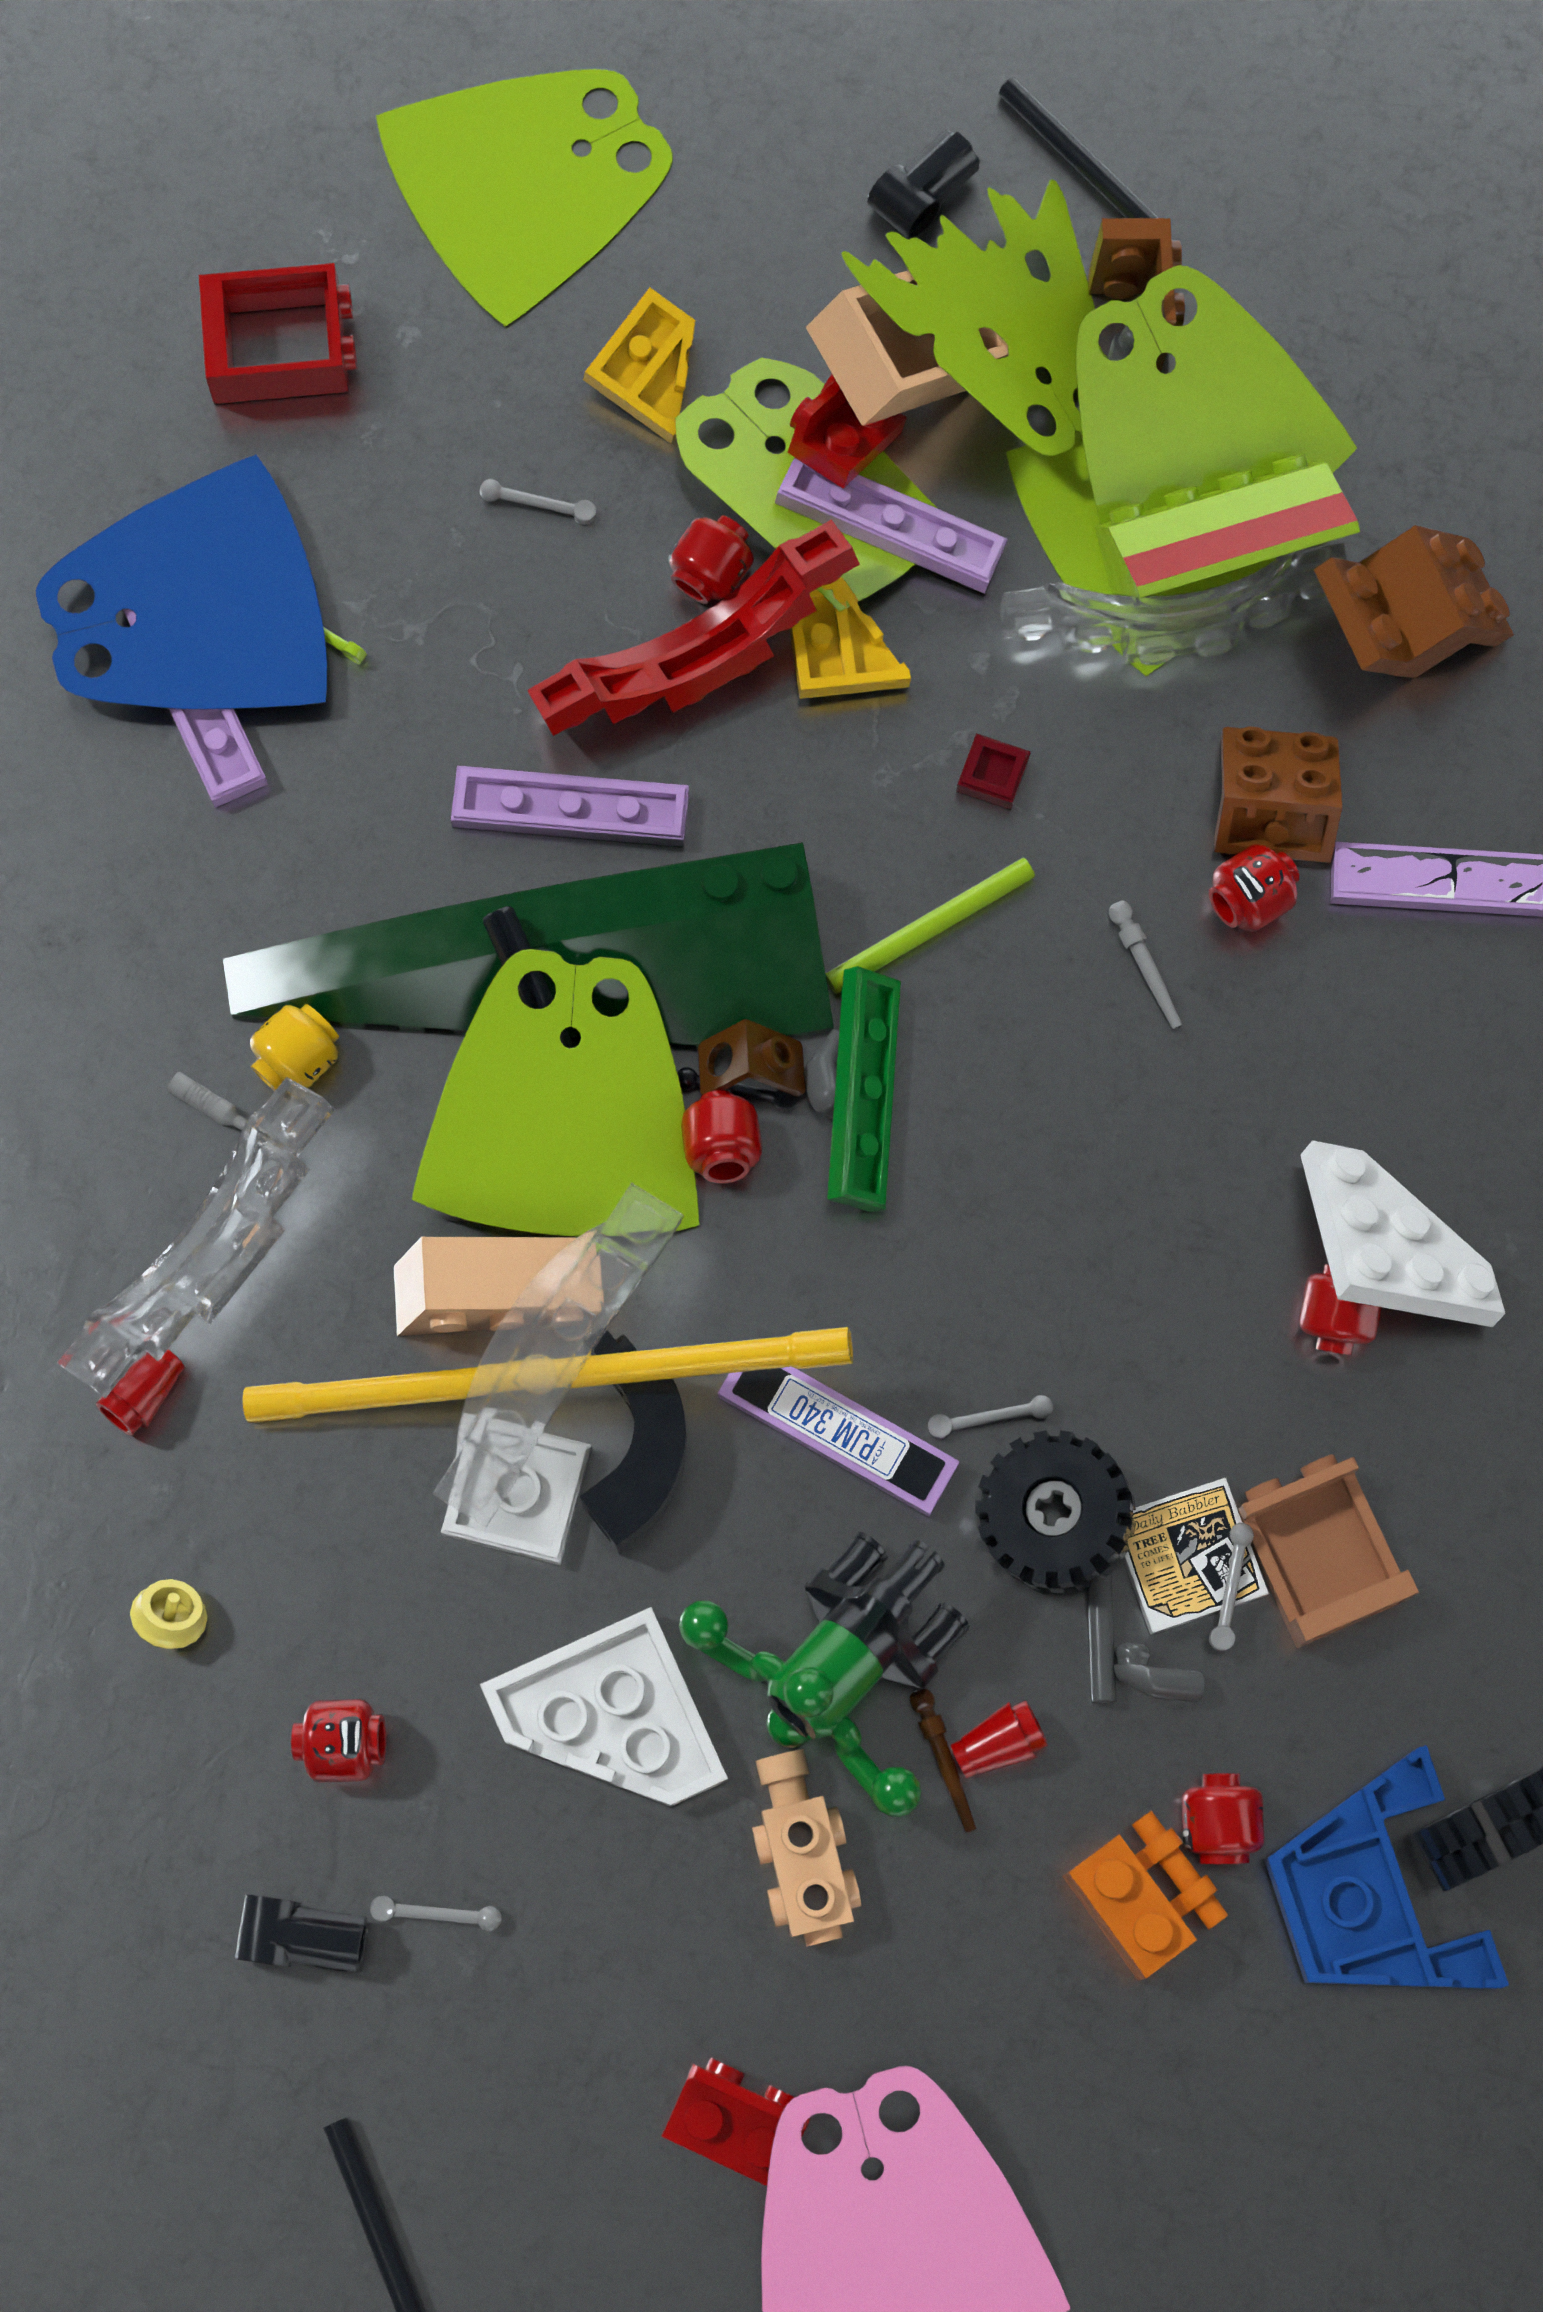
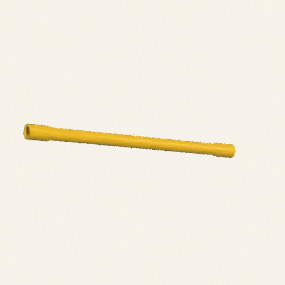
[243,1327,853,1423]

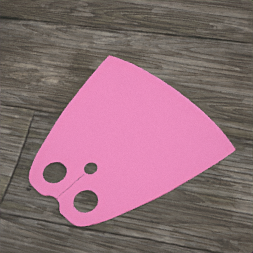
[761,2066,1071,2312]

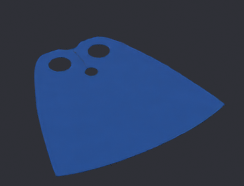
[36,455,327,709]

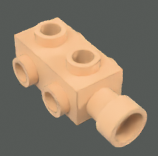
[752,1749,862,1947]

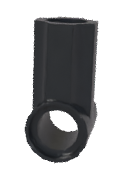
[867,130,980,239]
[234,1895,367,1972]

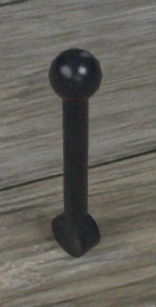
[677,1067,797,1112]

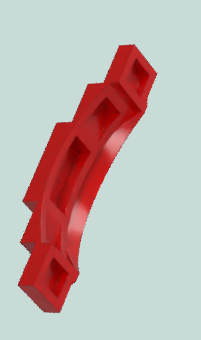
[527,520,860,736]

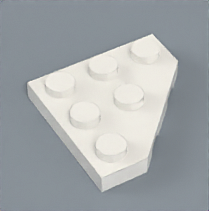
[1300,1140,1505,1327]
[480,1607,728,1807]

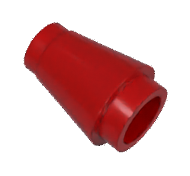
[95,1344,185,1436]
[951,1700,1048,1779]

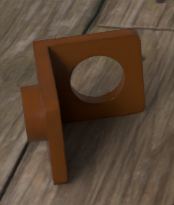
[698,1019,806,1097]

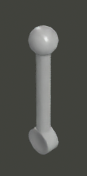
[480,479,596,525]
[928,1395,1053,1440]
[1209,1523,1254,1651]
[370,1896,502,1932]

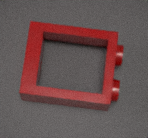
[199,263,357,404]

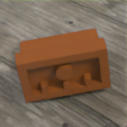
[1088,218,1185,372]
[1214,726,1343,863]

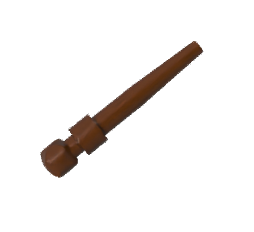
[909,1688,976,1833]

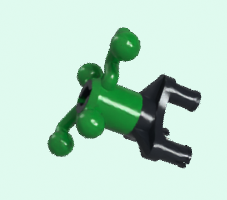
[679,1532,970,1817]

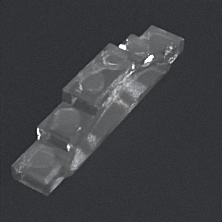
[999,543,1348,665]
[57,1077,335,1398]
[432,1182,684,1528]

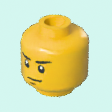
[250,1004,339,1093]

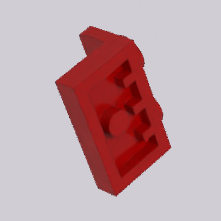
[787,374,907,489]
[661,2057,811,2186]

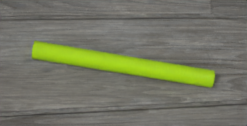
[826,857,1035,994]

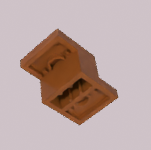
[1313,525,1514,678]

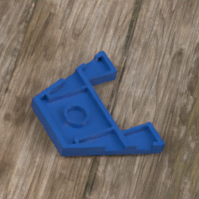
[1264,1745,1509,1989]

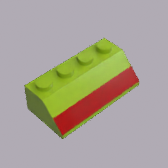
[1095,454,1360,598]

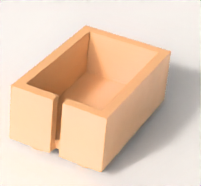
[806,270,1008,426]

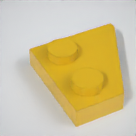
[583,287,696,444]
[790,577,911,699]

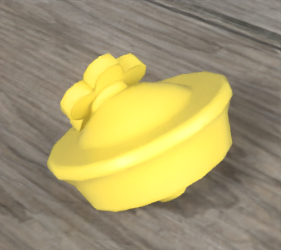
[130,1579,208,1649]

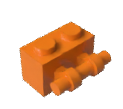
[1062,1810,1229,1981]

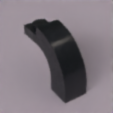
[579,1326,687,1554]

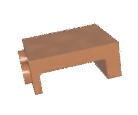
[1238,1454,1419,1648]

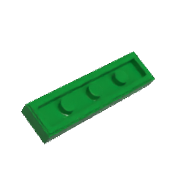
[827,966,901,1212]

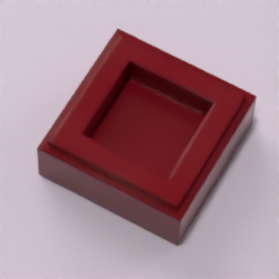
[956,733,1031,810]

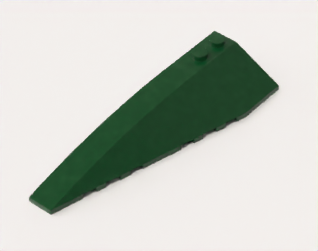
[223,842,834,1050]

